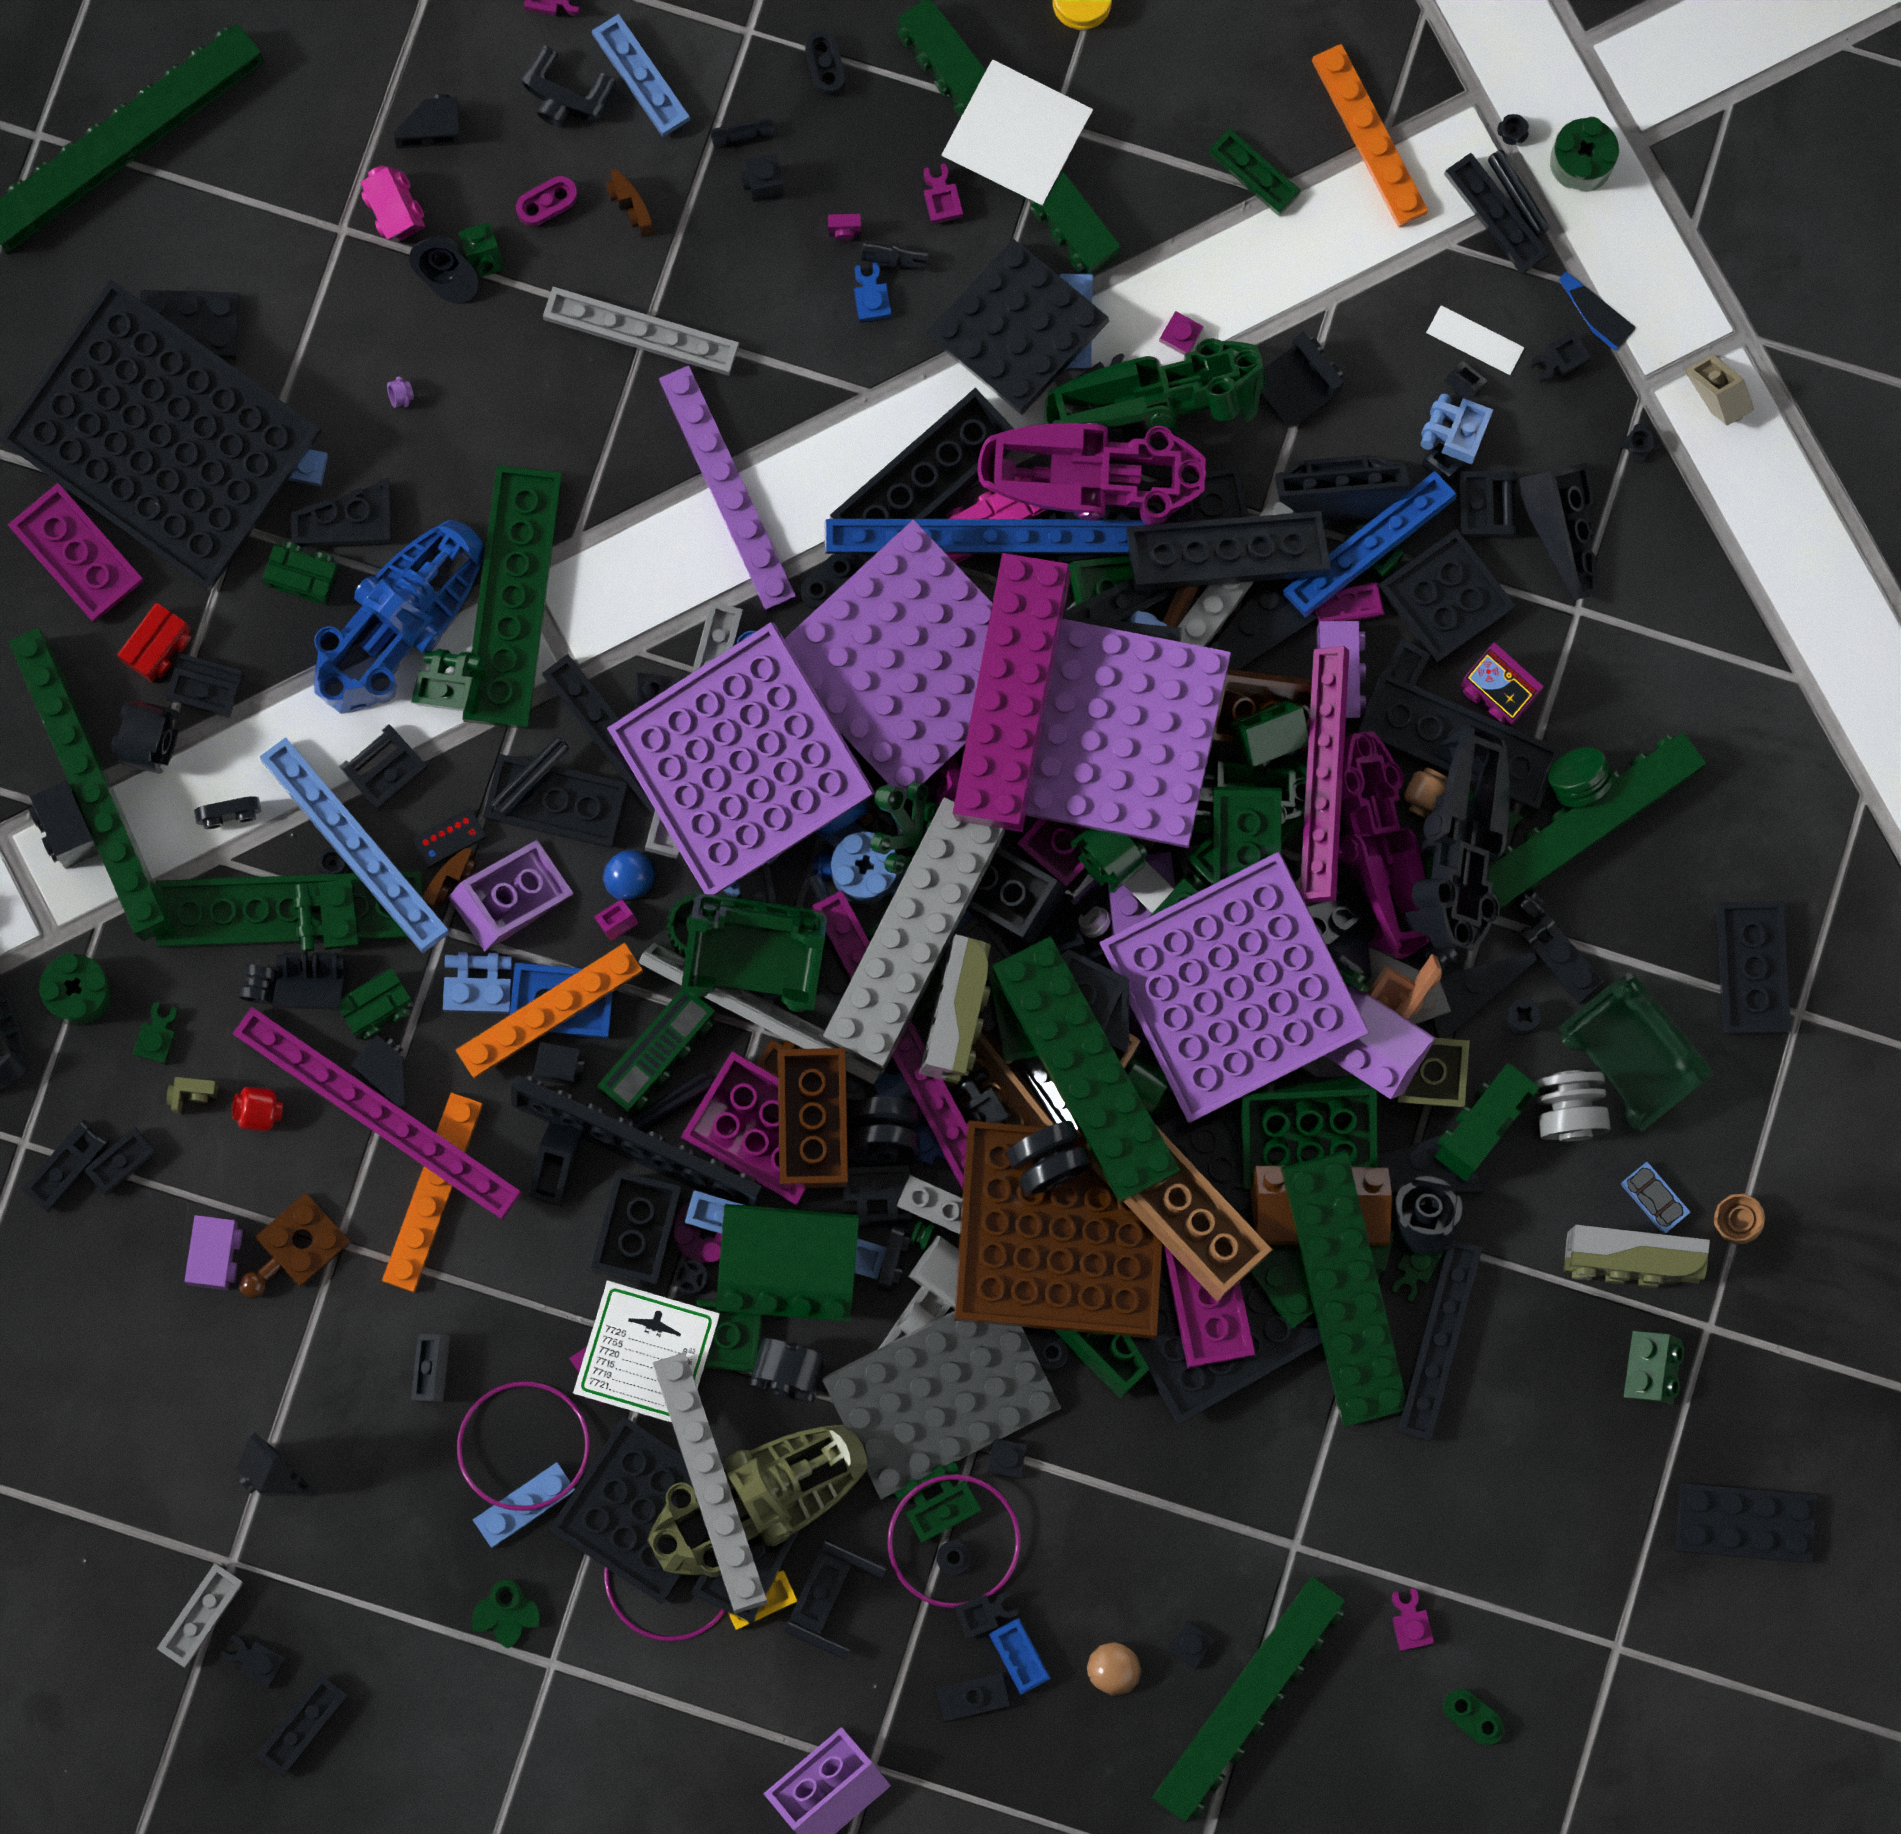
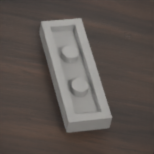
[157,1563,244,1668]

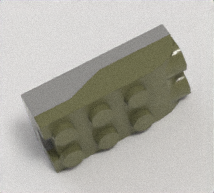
[919,934,991,1083]
[1563,1225,1710,1288]

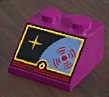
[1461,642,1543,727]

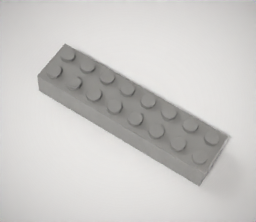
[823,797,1005,1070]

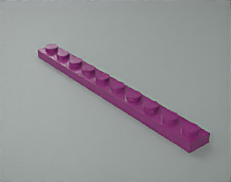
[812,890,967,1190]
[232,1007,522,1220]

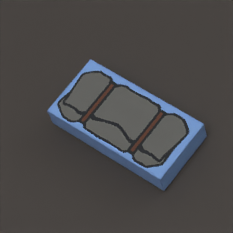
[1621,1162,1690,1234]

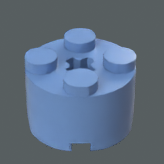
[831,832,898,905]

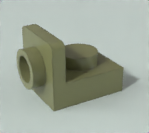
[167,1077,219,1115]

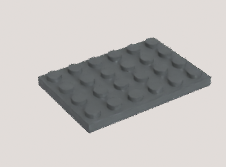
[821,1311,1061,1499]

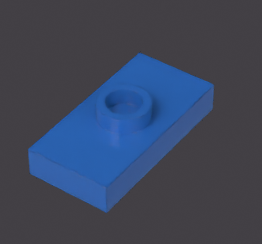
[989,1618,1051,1695]

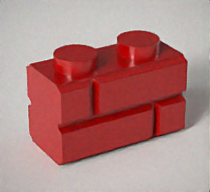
[117,603,191,683]

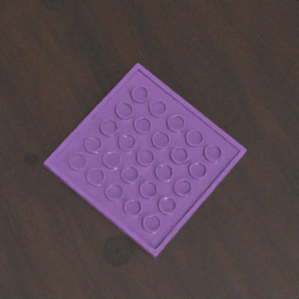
[784,519,993,800]
[1026,619,1231,848]
[607,622,876,895]
[1099,852,1370,1123]

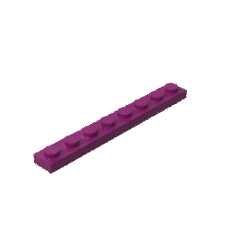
[1300,646,1349,904]

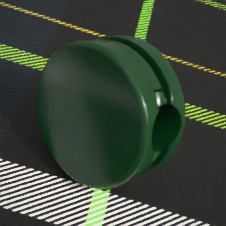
[1548,747,1614,807]

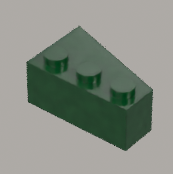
[1435,1063,1540,1181]

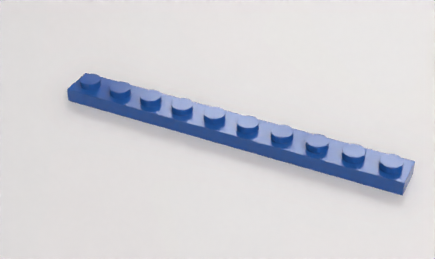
[825,519,1147,554]

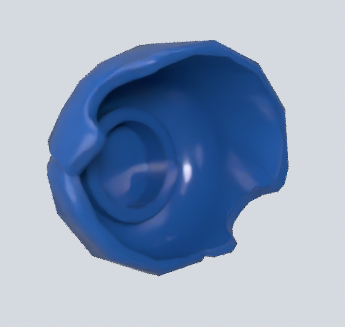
[603,850,656,901]

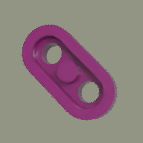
[516,176,577,227]

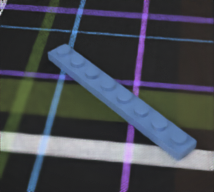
[260,737,449,953]

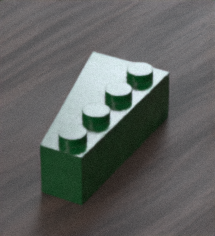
[1054,1330,1149,1399]

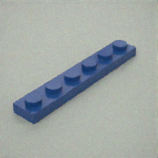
[1284,471,1456,618]

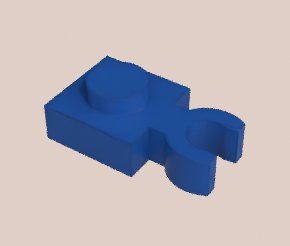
[854,263,891,323]

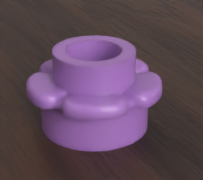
[387,376,414,408]

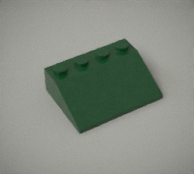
[1239,1076,1378,1189]
[716,1204,859,1322]

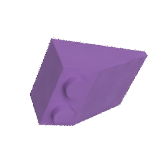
[448,840,574,952]

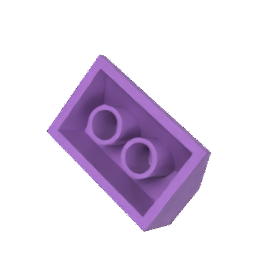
[1325,985,1436,1099]
[764,1727,891,1834]

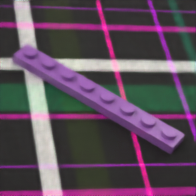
[659,365,796,612]

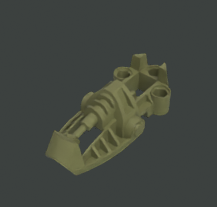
[648,1424,867,1578]

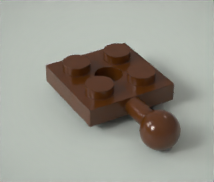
[239,1192,350,1298]

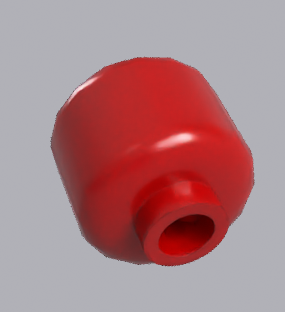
[232,1087,283,1132]

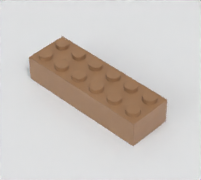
[1083,1126,1272,1302]

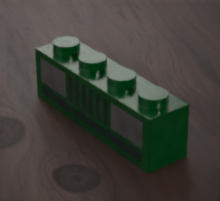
[597,990,716,1116]

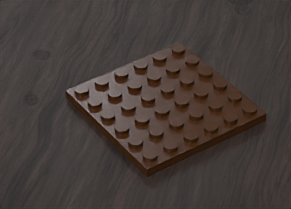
[954,1121,1162,1339]

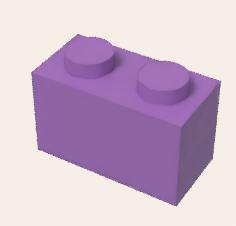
[184,1215,243,1290]

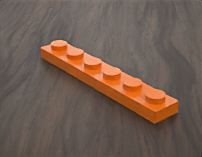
[1312,44,1428,228]
[456,943,643,1079]
[382,1093,483,1293]

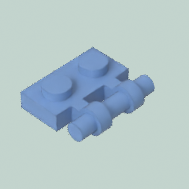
[1421,394,1493,464]
[443,952,512,1014]

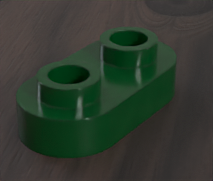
[1442,1689,1504,1746]

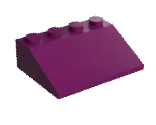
[681,1052,848,1205]

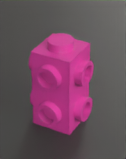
[360,165,426,242]

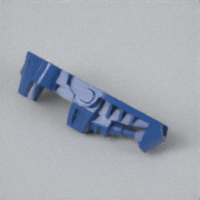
[314,520,485,714]

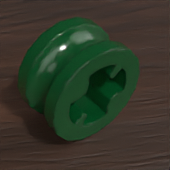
[909,1218,935,1252]

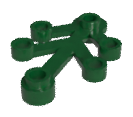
[871,781,940,875]

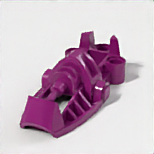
[978,423,1206,525]
[1338,731,1430,959]

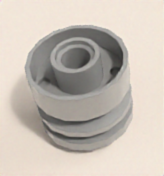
[1534,1070,1611,1142]

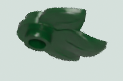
[472,1580,540,1649]

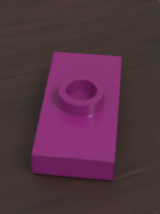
[1315,582,1384,624]

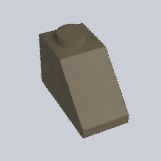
[1685,354,1754,426]

